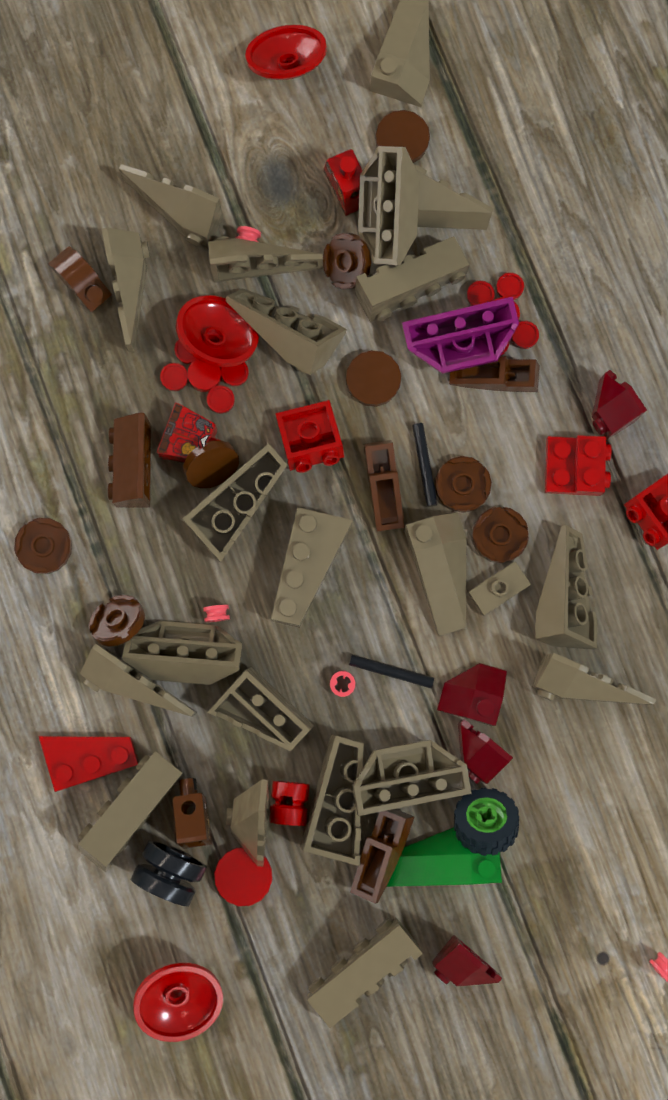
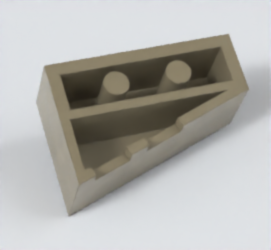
[207,667,315,751]

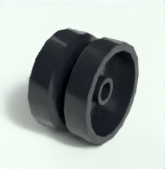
[130,840,207,907]

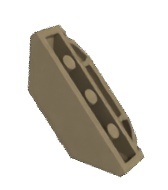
[358,146,420,265]
[122,621,242,685]
[353,740,472,816]

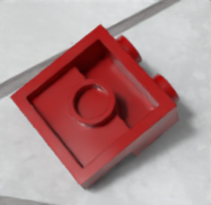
[275,400,344,473]
[545,435,612,496]
[624,474,668,550]

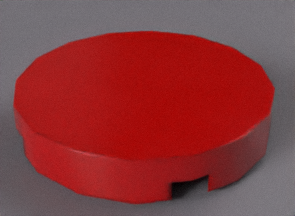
[215,847,273,906]

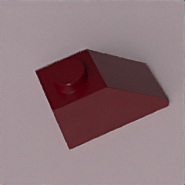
[592,370,647,440]
[437,663,507,726]
[458,719,513,784]
[432,935,502,986]

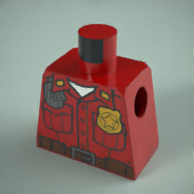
[324,149,363,216]
[157,402,222,462]

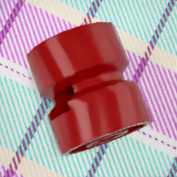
[269,781,310,826]

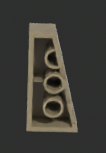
[355,236,470,323]
[183,443,288,562]
[271,507,353,628]
[299,734,364,866]
[78,751,183,873]
[307,918,423,1028]

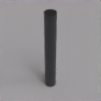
[412,423,437,507]
[349,654,434,689]

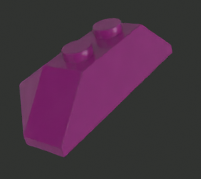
[402,297,519,374]

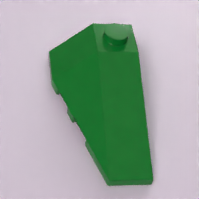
[386,821,502,887]

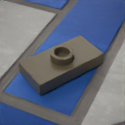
[468,561,531,616]

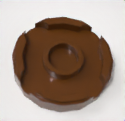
[375,110,430,163]
[323,233,371,290]
[346,350,401,407]
[183,441,239,489]
[435,456,492,513]
[472,507,529,563]
[14,518,72,574]
[88,595,145,647]

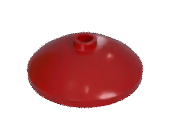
[245,25,327,80]
[176,295,259,367]
[133,963,223,1042]

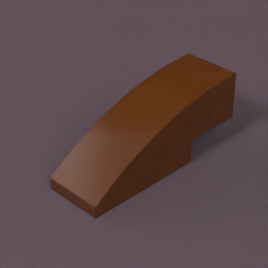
[449,356,540,392]
[363,440,405,532]
[350,809,415,904]

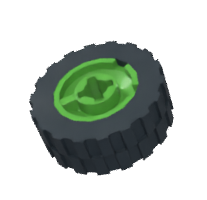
[454,788,519,856]

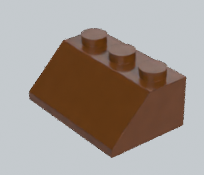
[108,413,151,508]

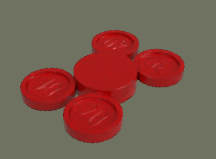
[467,273,539,356]
[160,340,249,414]

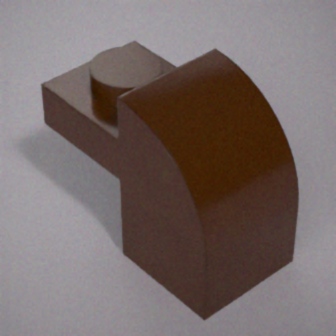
[48,246,112,312]

